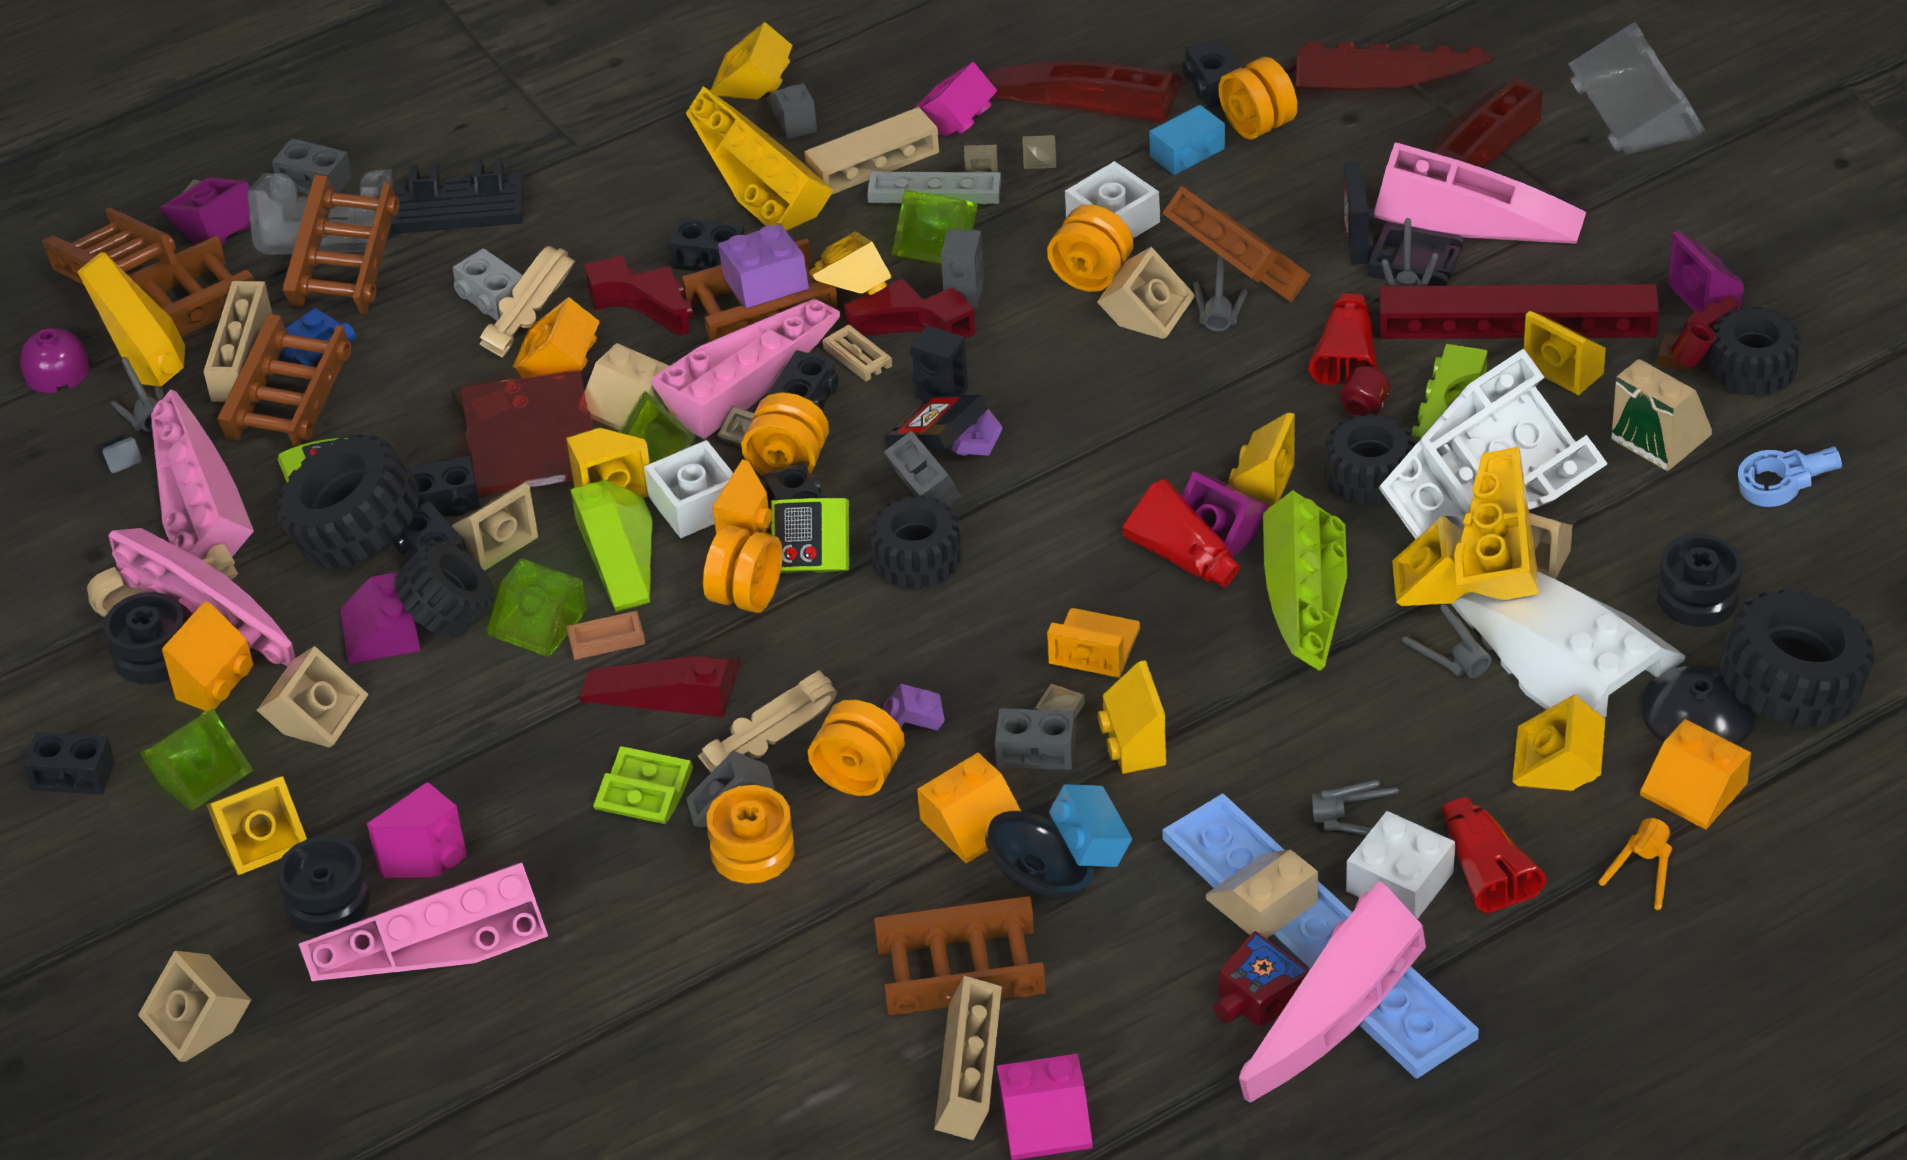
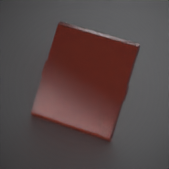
[460,369,593,495]

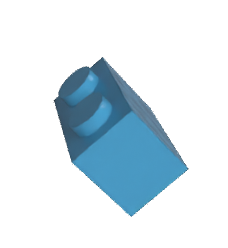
[1149,105,1225,175]
[1049,784,1132,867]

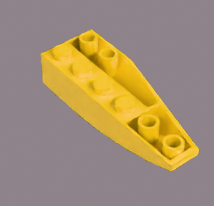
[686,87,834,231]

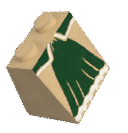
[1611,359,1712,471]

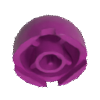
[20,328,90,393]

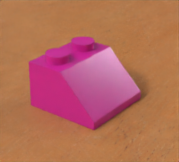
[913,62,997,137]
[367,782,467,878]
[997,1053,1093,1160]

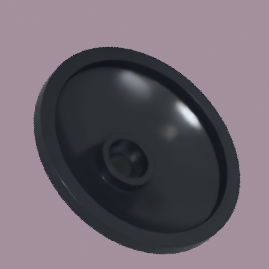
[1642,665,1757,745]
[985,811,1094,898]

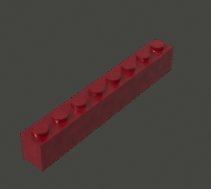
[1379,284,1659,339]

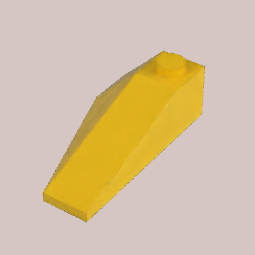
[809,231,891,295]
[77,252,185,387]
[1454,447,1539,600]

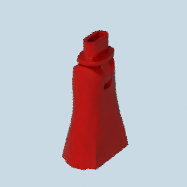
[1308,294,1378,385]
[1122,479,1241,588]
[1442,797,1547,914]

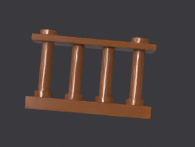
[282,175,400,315]
[1163,185,1311,302]
[42,207,177,286]
[128,235,254,337]
[682,238,838,343]
[217,314,352,448]
[874,896,1046,1016]

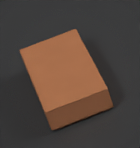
[566,611,645,660]

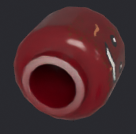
[1340,366,1391,416]

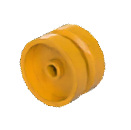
[1219,56,1297,140]
[1047,204,1134,292]
[741,392,829,476]
[703,525,783,613]
[808,700,905,796]
[706,785,795,884]

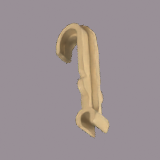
[479,246,576,358]
[87,544,238,618]
[698,670,837,773]

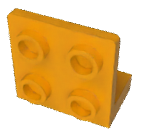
[1047,608,1140,678]

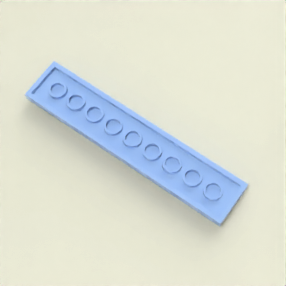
[1163,793,1479,1079]

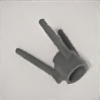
[1382,218,1438,286]
[1193,254,1248,331]
[111,357,164,432]
[1402,604,1492,678]
[1312,780,1399,836]

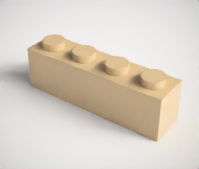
[804,107,939,195]
[204,281,272,402]
[934,976,1002,1140]

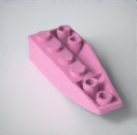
[1374,142,1586,244]
[652,298,840,439]
[151,389,254,560]
[108,528,295,667]
[299,863,548,981]
[1239,881,1426,1103]

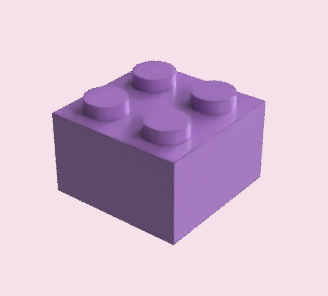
[718,224,809,308]

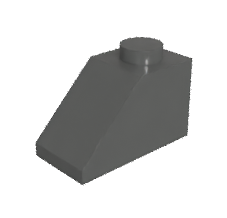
[767,83,817,140]
[686,750,776,828]

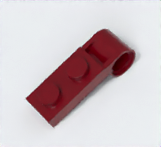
[1671,295,1740,367]

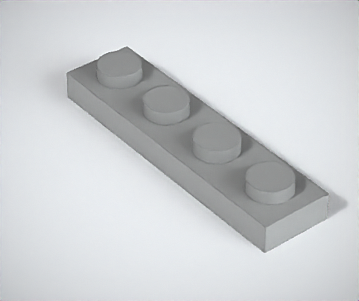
[868,172,1001,204]

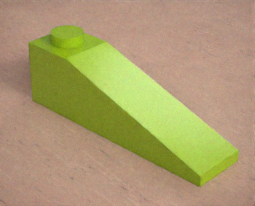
[570,480,653,613]

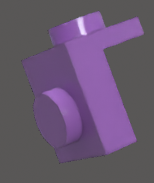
[944,409,1002,456]
[883,684,945,731]

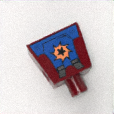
[1213,931,1310,1026]

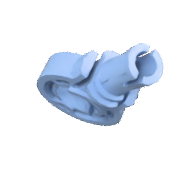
[1738,446,1842,507]

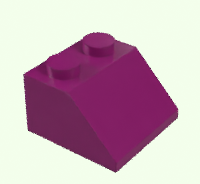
[160,177,261,245]
[1668,231,1744,312]
[1182,471,1269,558]
[340,572,421,664]

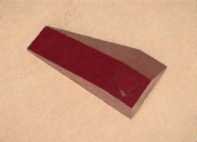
[580,655,740,717]

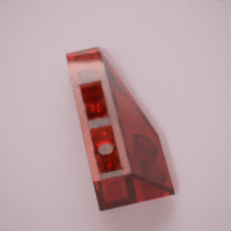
[1296,42,1492,91]
[987,61,1182,123]
[1430,78,1543,168]

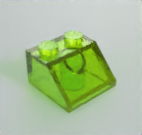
[892,189,978,264]
[487,558,587,657]
[140,708,253,811]

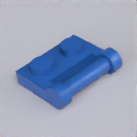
[278,308,356,367]

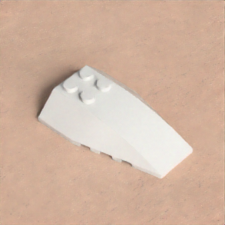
[1379,349,1607,539]
[1451,572,1685,718]

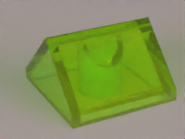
[619,391,696,464]

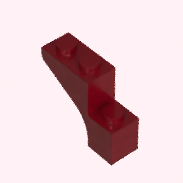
[584,255,693,335]
[845,278,976,339]

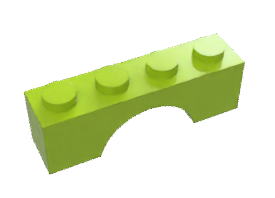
[1411,344,1488,445]

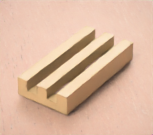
[823,325,892,382]

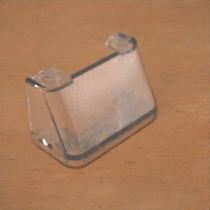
[1568,22,1706,155]
[248,169,393,255]

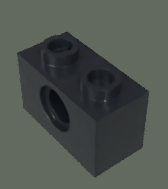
[1182,38,1240,109]

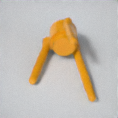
[1599,818,1672,910]

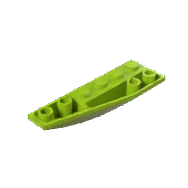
[1263,490,1347,671]

